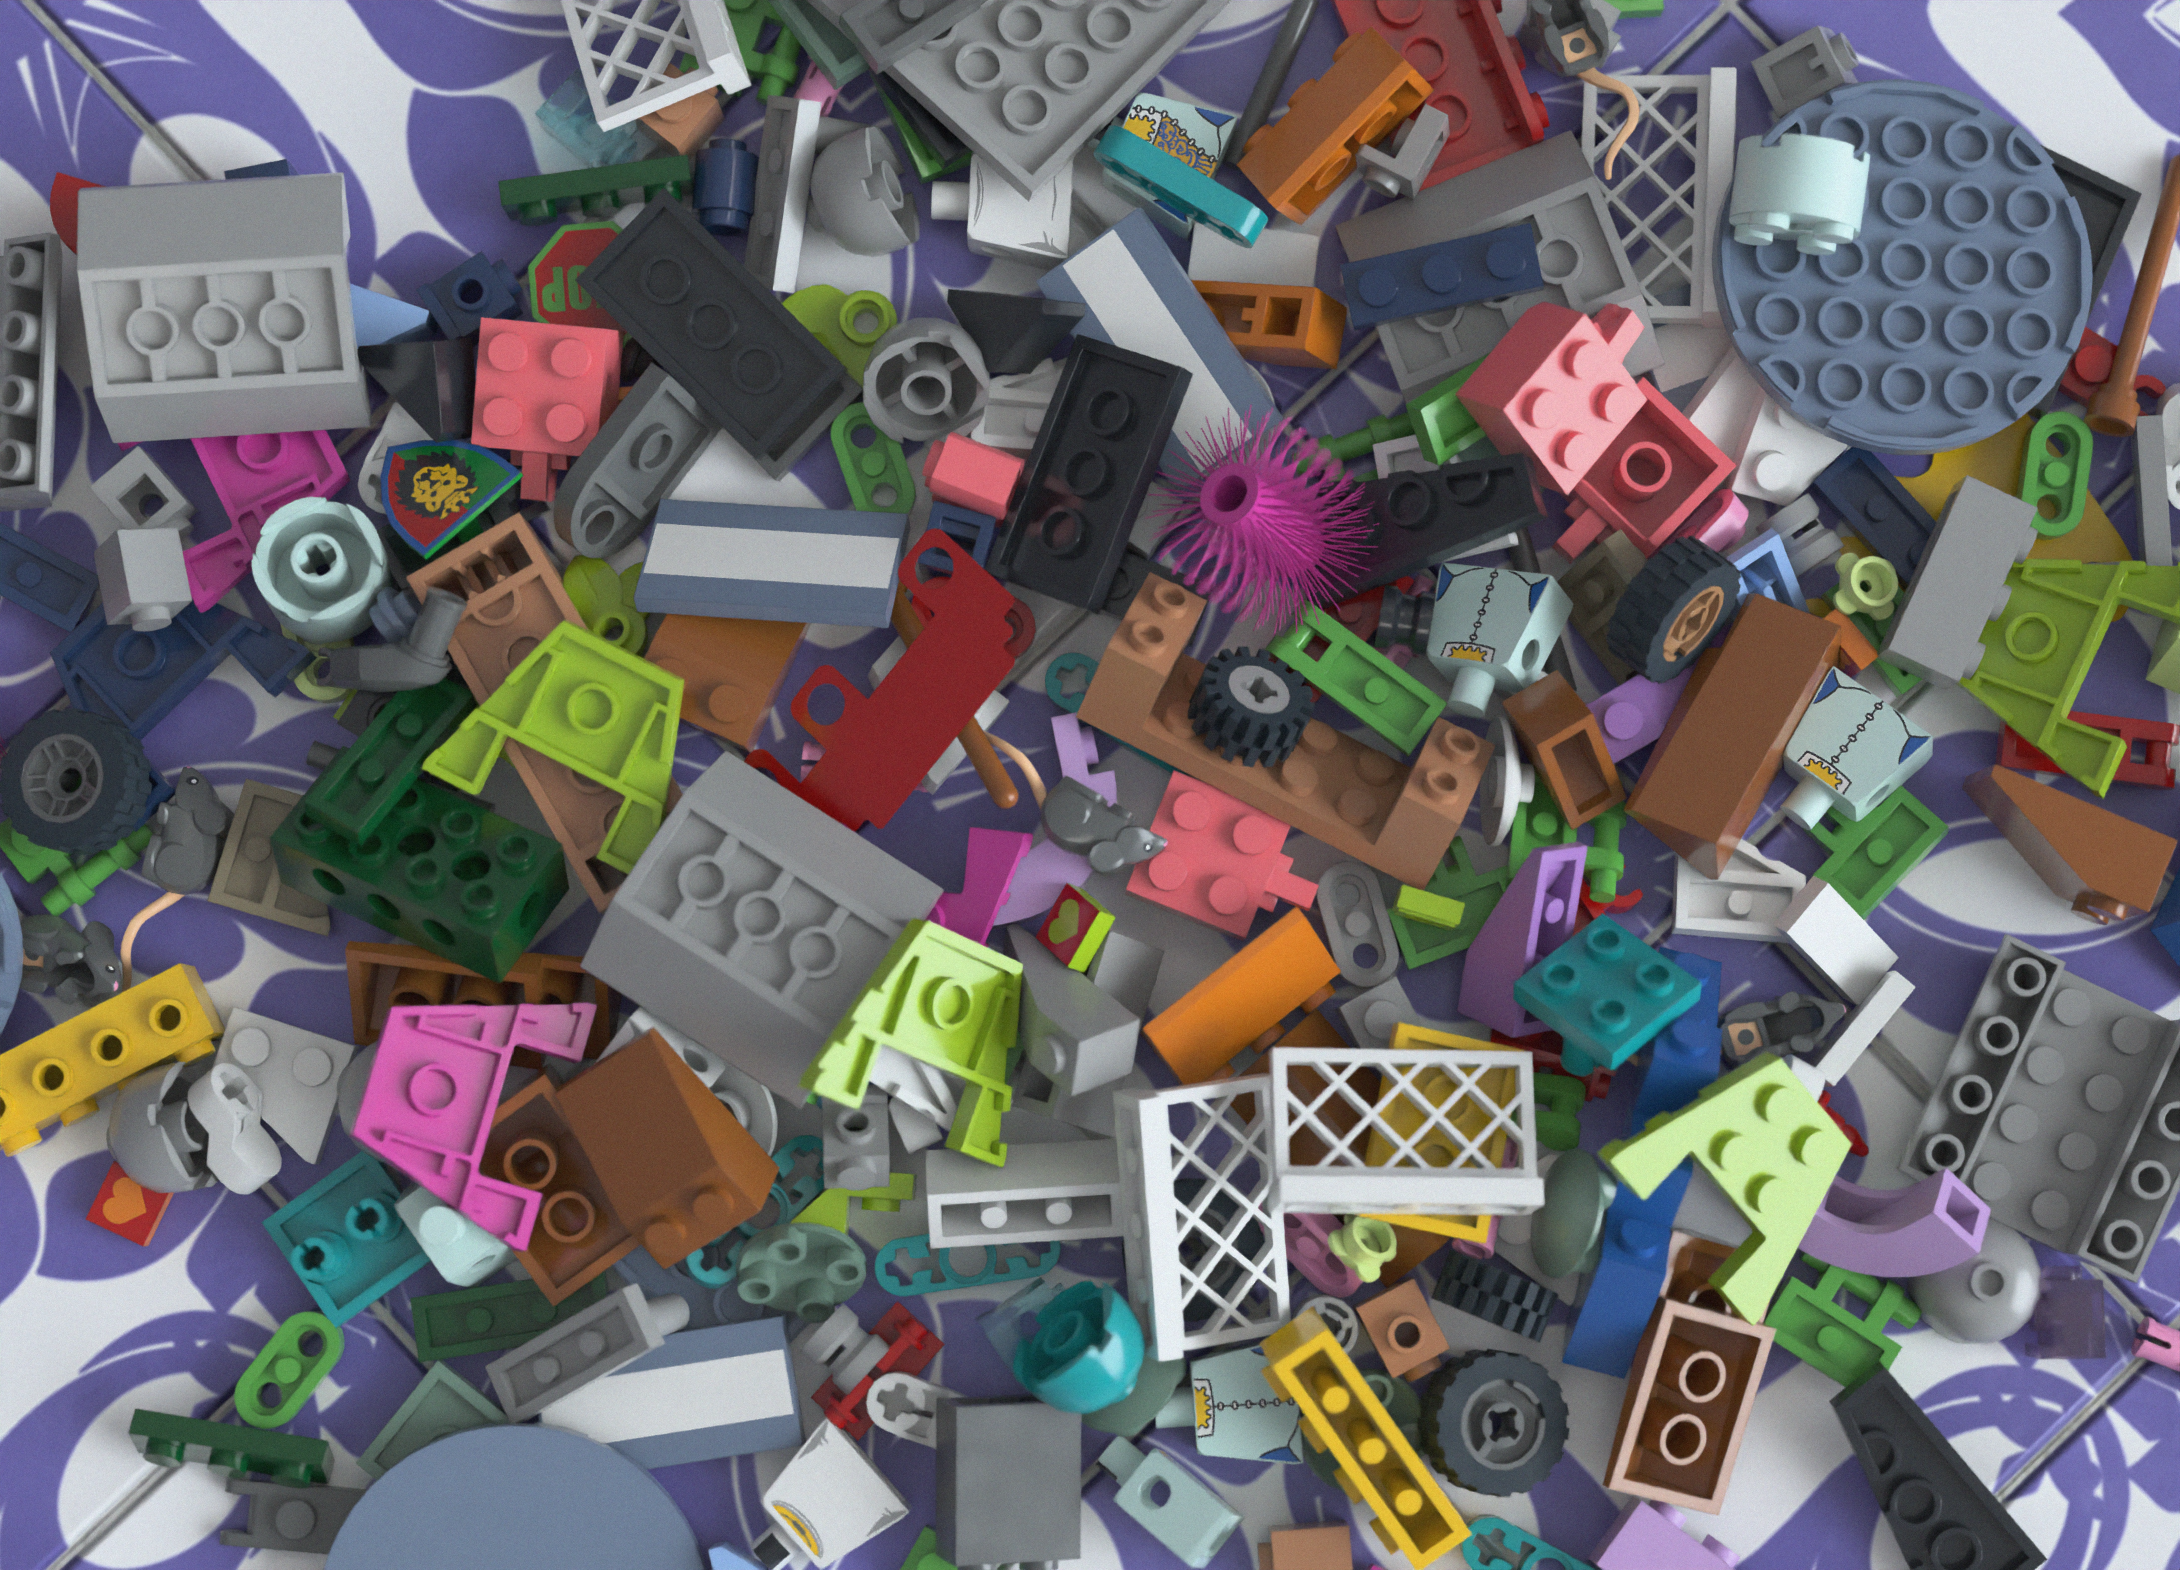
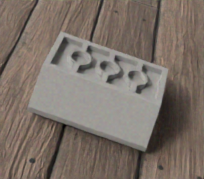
[1335,130,1665,405]
[77,172,372,443]
[0,233,63,512]
[580,751,944,1109]
[1897,934,2180,1283]

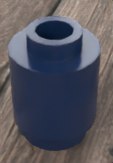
[691,139,759,236]

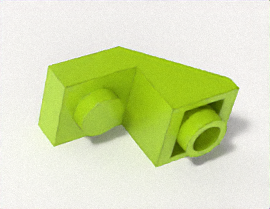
[790,1172,917,1236]

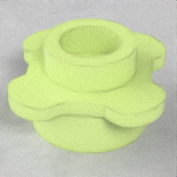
[1833,553,1898,621]
[1328,1214,1396,1282]

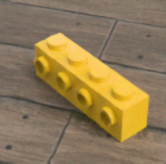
[0,963,226,1157]
[1259,1306,1472,1570]

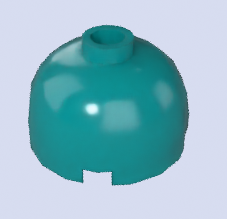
[1013,1280,1145,1414]

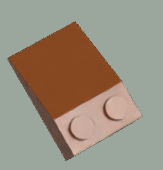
[644,614,811,754]
[1962,764,2178,925]
[555,1027,780,1270]
[478,1062,641,1307]

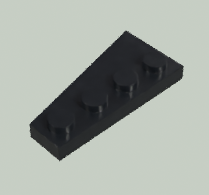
[1281,453,1548,610]
[1829,1360,2048,1570]

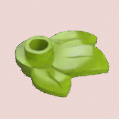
[782,284,897,386]
[563,554,651,656]

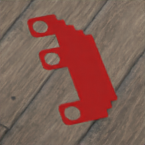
[743,529,1015,831]

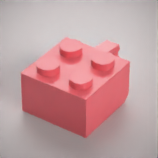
[1455,301,1648,495]
[471,317,624,502]
[1552,377,1737,565]
[1125,770,1319,941]

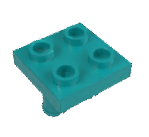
[1513,913,1701,1076]
[261,1151,432,1328]

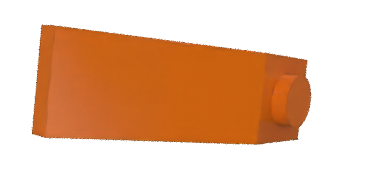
[1191,280,1348,369]

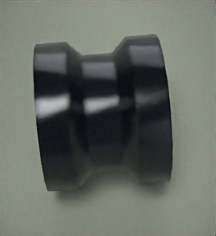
[1374,584,1436,656]

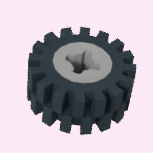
[1187,646,1314,768]
[1431,1250,1559,1343]

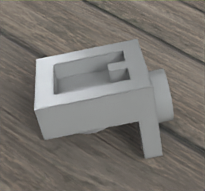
[1751,25,1859,119]
[1355,104,1450,200]

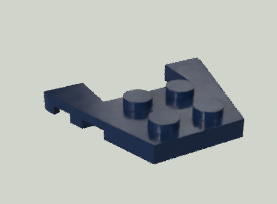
[50,597,317,832]

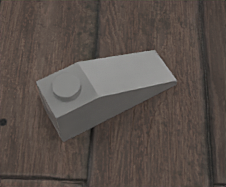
[1003,923,1140,1096]

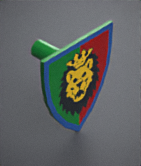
[380,440,523,559]

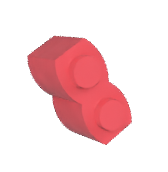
[922,432,1025,529]

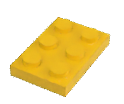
[1354,1022,1524,1244]

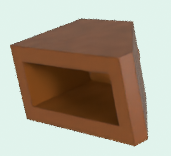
[1501,670,1627,830]

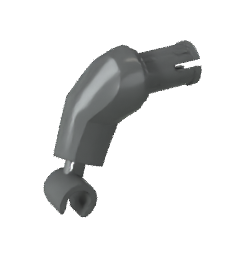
[316,587,468,692]

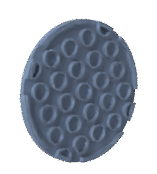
[1712,79,2093,455]
[324,1422,706,1570]

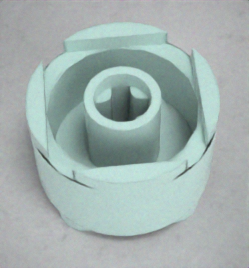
[1729,134,1870,255]
[252,497,393,645]

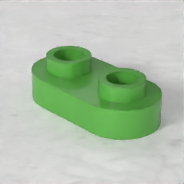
[831,402,916,516]
[2016,411,2093,540]
[234,1311,345,1429]

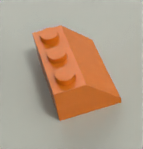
[1237,26,1434,226]
[1140,907,1341,1086]

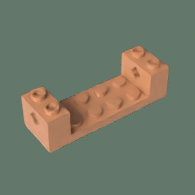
[406,512,683,915]
[1076,572,1496,891]

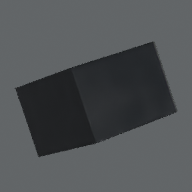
[947,289,1086,374]
[357,338,476,443]

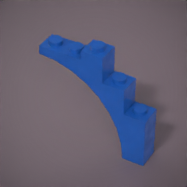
[1562,946,1722,1379]

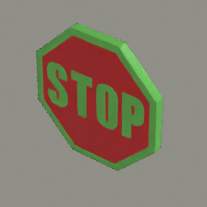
[528,221,632,348]

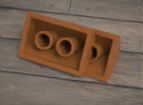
[1623,593,1841,880]
[345,941,622,1070]
[1230,1008,1451,1288]
[1603,1228,1776,1516]

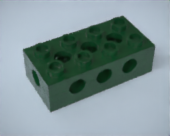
[269,746,570,984]

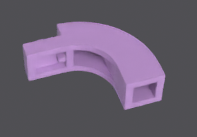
[991,712,1117,930]
[1797,1168,1991,1277]

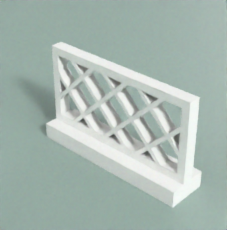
[560,0,751,132]
[1581,67,1737,329]
[1268,1048,1544,1215]
[1113,1073,1291,1362]

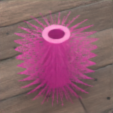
[1145,405,1380,635]

